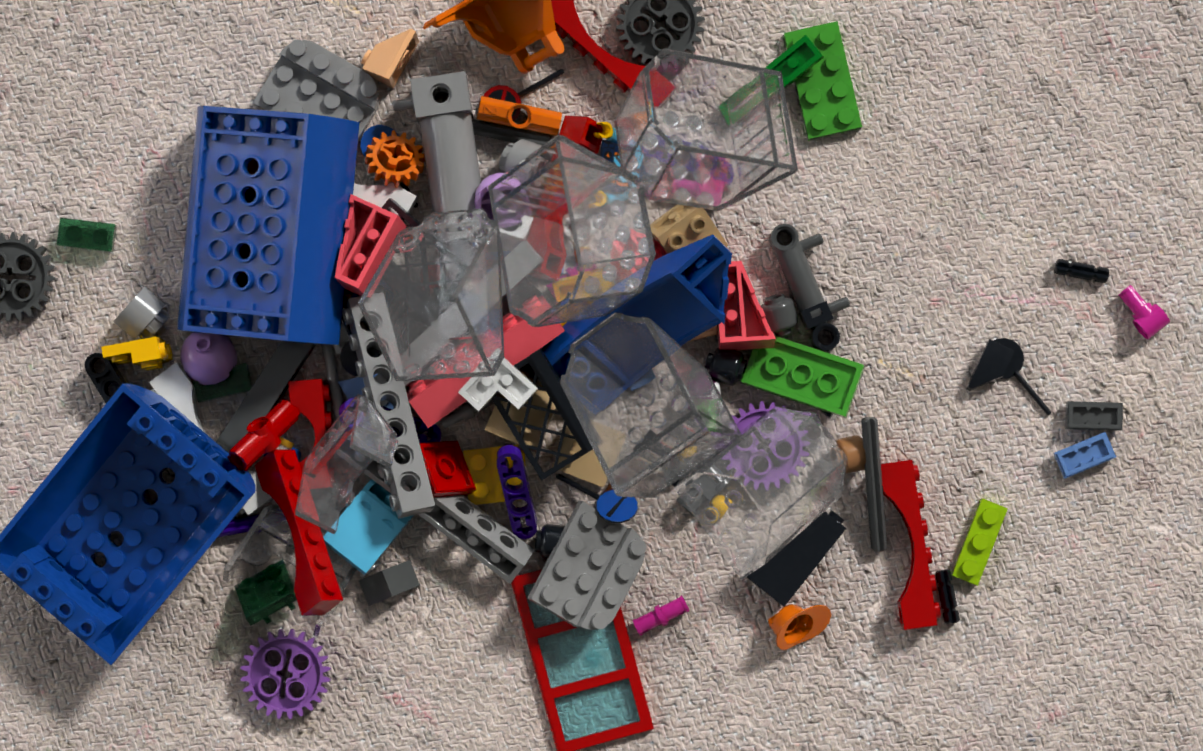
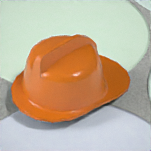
[768,604,831,650]

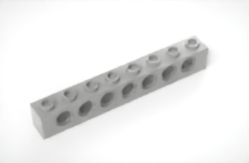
[342,292,435,519]
[332,426,535,583]

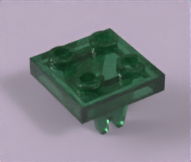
[234,559,297,626]

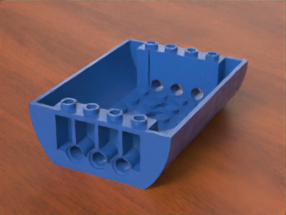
[177,106,360,345]
[0,383,256,665]

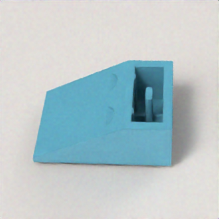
[323,479,414,575]

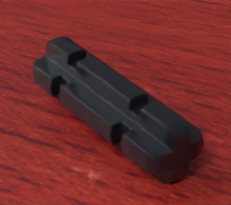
[1054,259,1109,283]
[935,569,960,624]

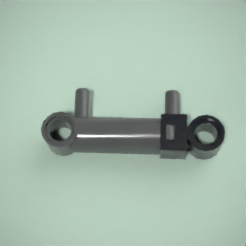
[769,223,850,352]

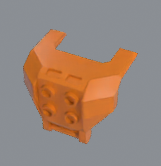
[423,0,564,74]

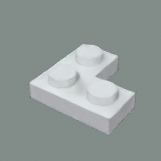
[458,350,539,411]

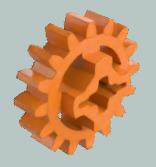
[365,130,425,188]

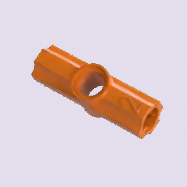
[476,96,562,136]

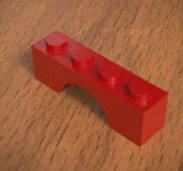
[288,379,338,492]

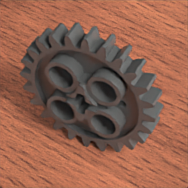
[616,0,705,69]
[0,232,58,322]

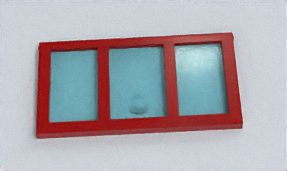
[511,569,654,751]

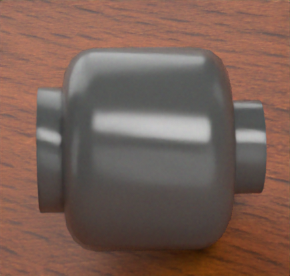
[761,294,798,337]

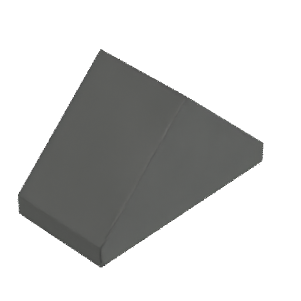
[358,560,420,606]

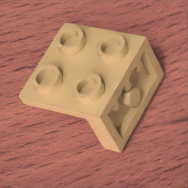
[646,195,728,254]
[552,422,623,487]

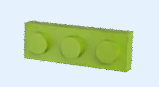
[951,498,1008,586]

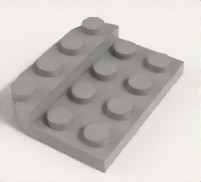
[253,39,379,142]
[527,501,646,630]

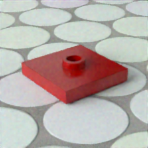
[420,441,476,497]

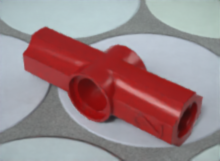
[227,400,300,471]

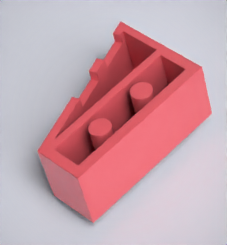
[334,194,407,299]
[717,261,776,350]

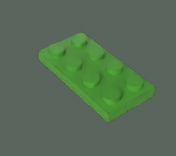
[783,21,862,141]
[741,335,865,418]

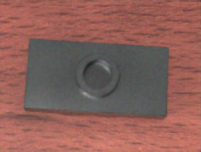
[1065,401,1123,431]

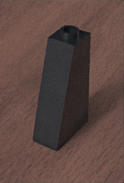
[739,510,846,607]

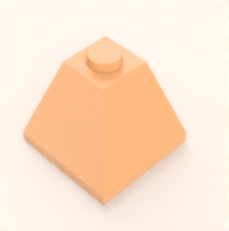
[361,29,420,89]

